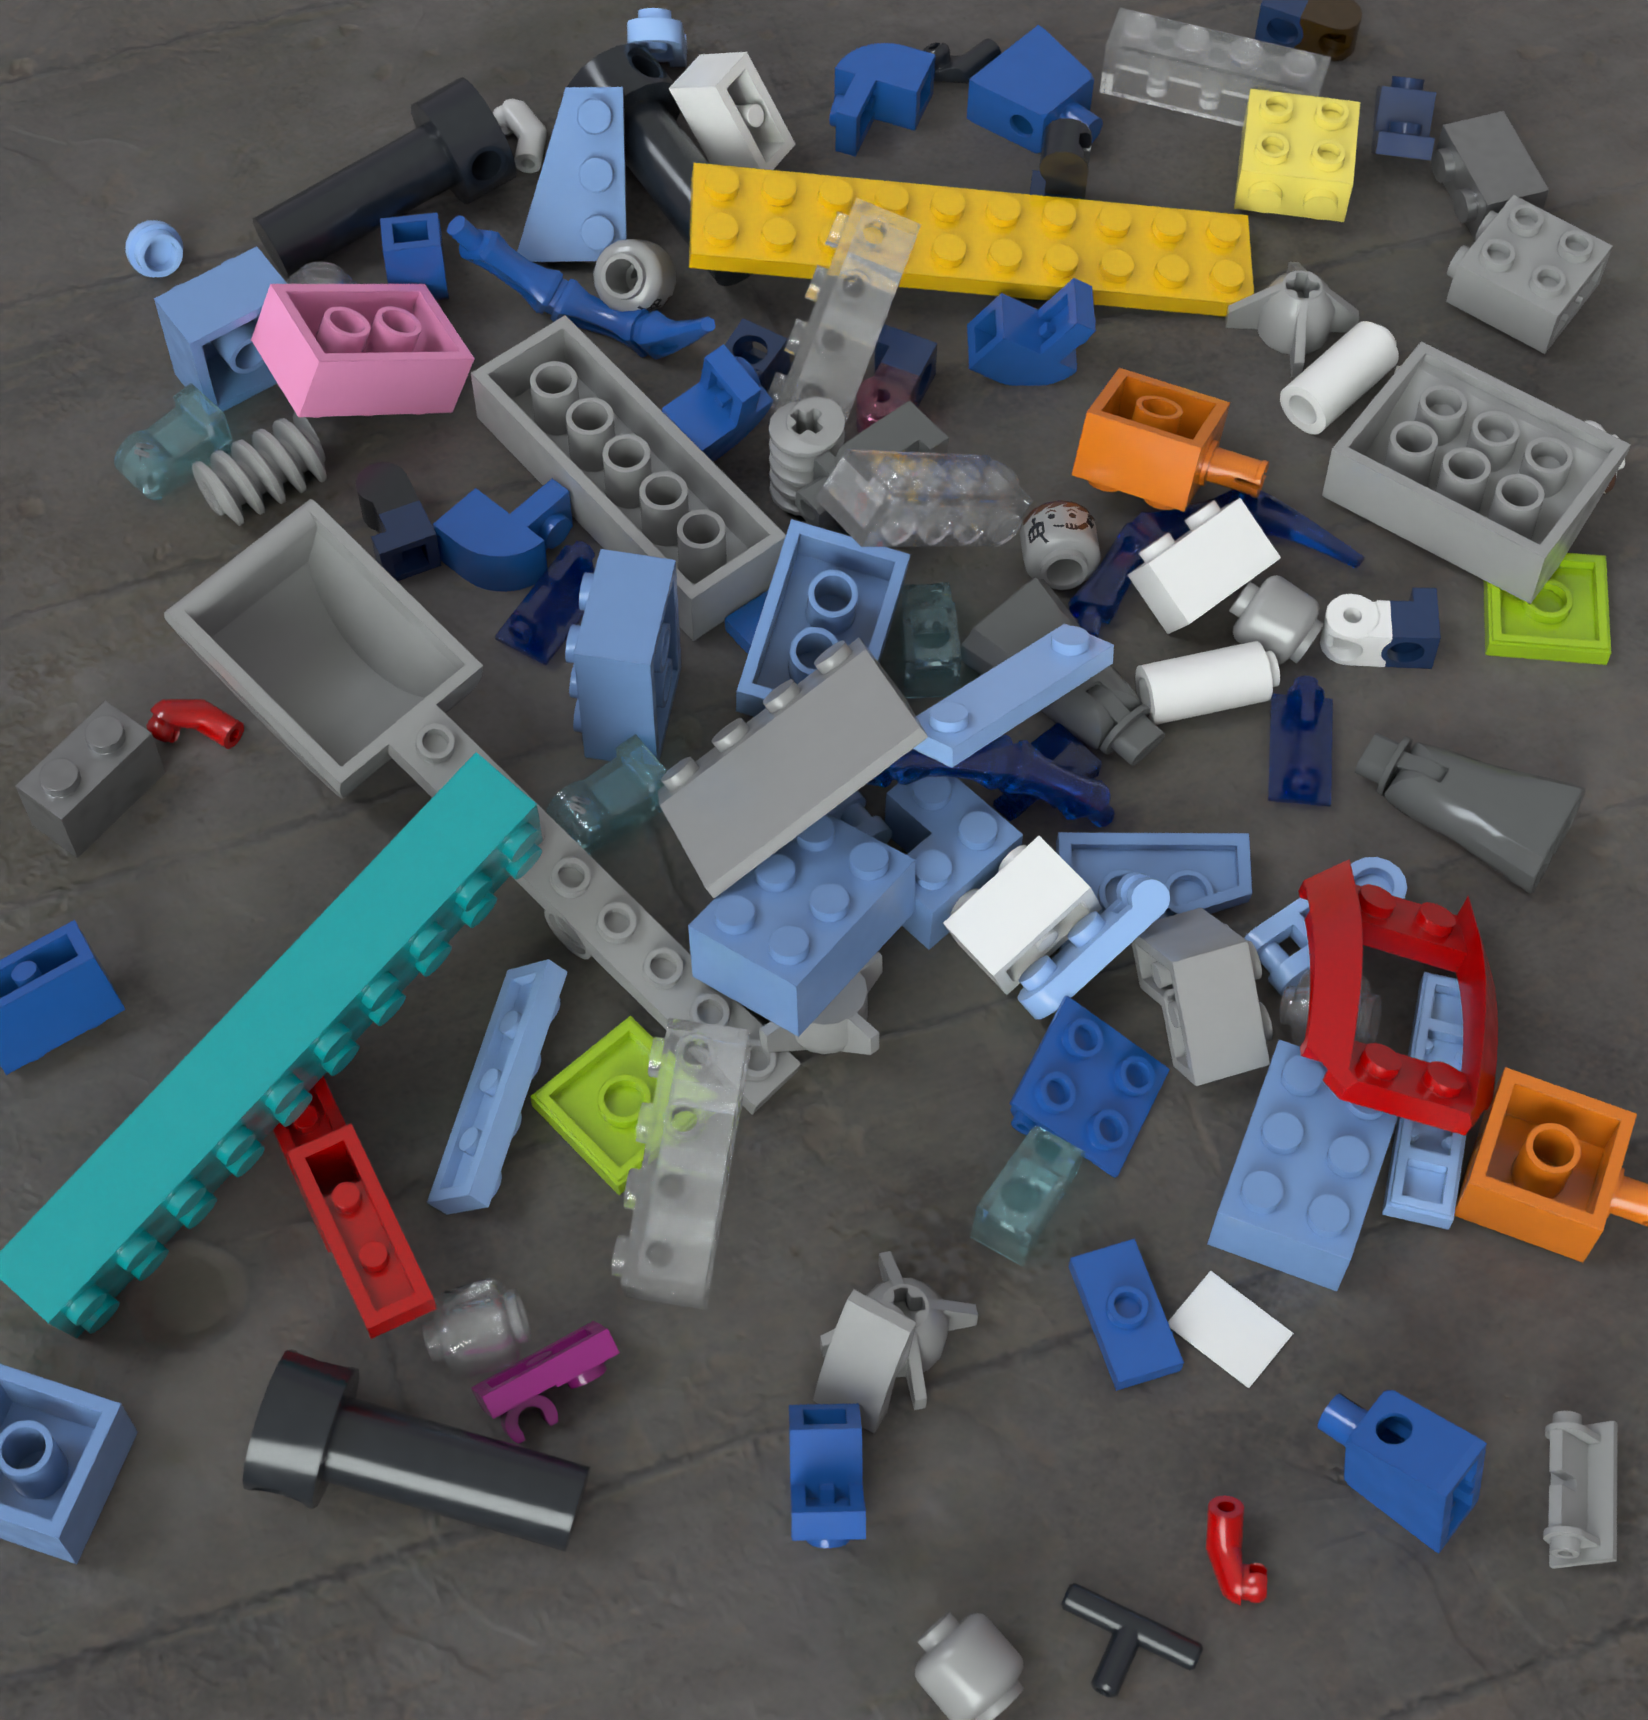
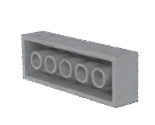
[471,315,786,641]

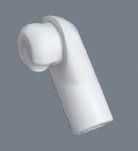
[493,99,547,173]

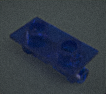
[495,541,595,665]
[1268,676,1333,807]

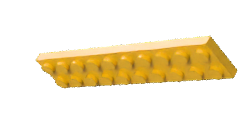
[689,163,1254,317]

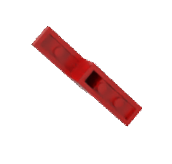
[272,1076,437,1339]

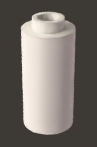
[1280,321,1399,434]
[1135,641,1280,725]

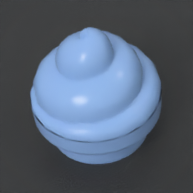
[125,220,183,277]

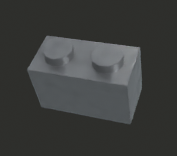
[1431,111,1549,240]
[15,701,165,858]

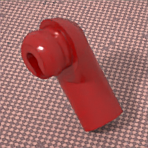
[146,699,244,749]
[1206,1496,1268,1606]

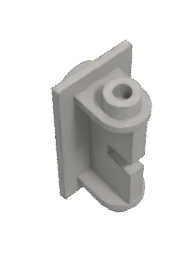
[1543,1411,1617,1569]

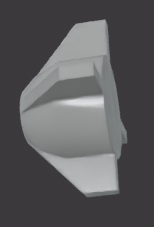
[1225,262,1359,378]
[759,952,883,1055]
[820,1251,978,1410]

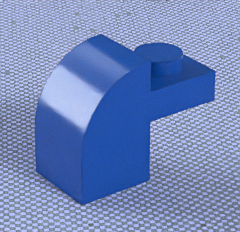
[829,43,936,157]
[380,212,449,300]
[967,278,1096,386]
[662,344,774,462]
[433,478,573,592]
[789,1403,866,1548]

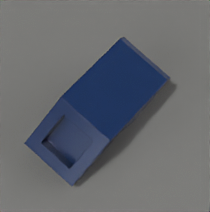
[1371,76,1436,160]

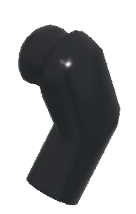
[923,38,1002,84]

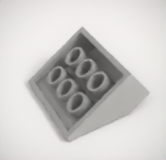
[1322,341,1631,604]
[657,638,928,898]

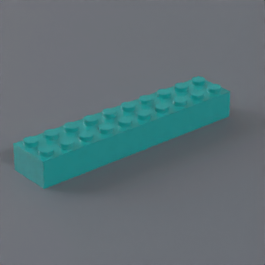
[0,752,543,1339]

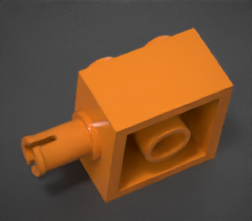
[1072,368,1269,512]
[1454,1067,1648,1263]

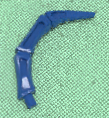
[447,216,716,360]

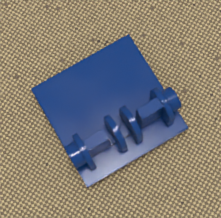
[1009,996,1170,1178]

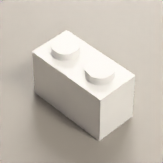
[669,52,796,170]
[1128,498,1281,634]
[943,836,1102,995]

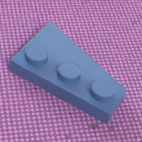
[517,87,627,262]
[1056,832,1252,952]

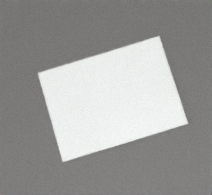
[1168,1271,1294,1388]

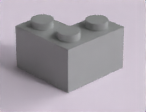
[1132,908,1273,1086]

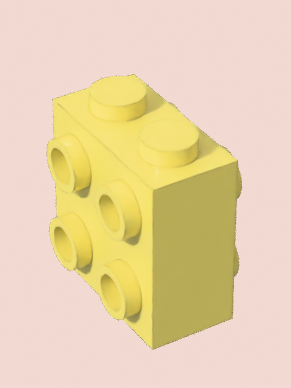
[1234,89,1360,222]

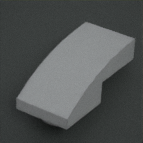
[813,1289,917,1434]

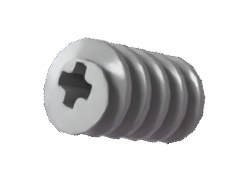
[769,396,845,515]
[192,411,327,526]

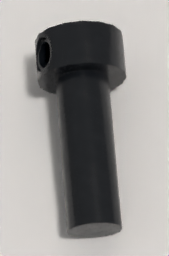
[561,43,752,286]
[252,77,517,278]
[242,1349,591,1551]

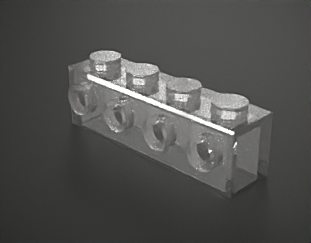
[1100,8,1331,127]
[767,198,922,426]
[815,449,1033,547]
[612,1018,752,1310]

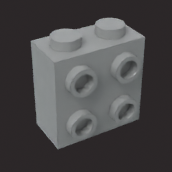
[1446,195,1613,354]

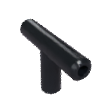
[1061,1583,1203,1698]

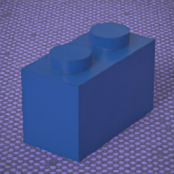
[0,920,126,1075]

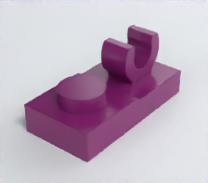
[471,1321,620,1444]

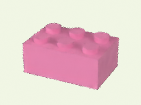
[251,284,475,418]

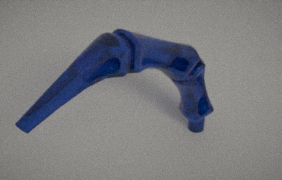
[1068,489,1365,638]
[865,734,1115,827]

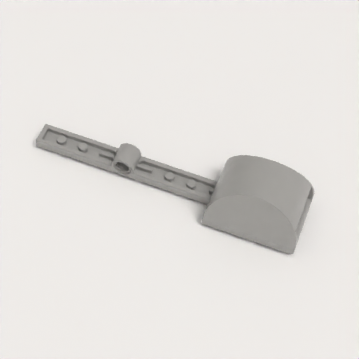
[164,499,801,1115]

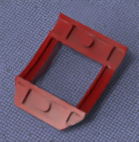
[1298,859,1498,1136]

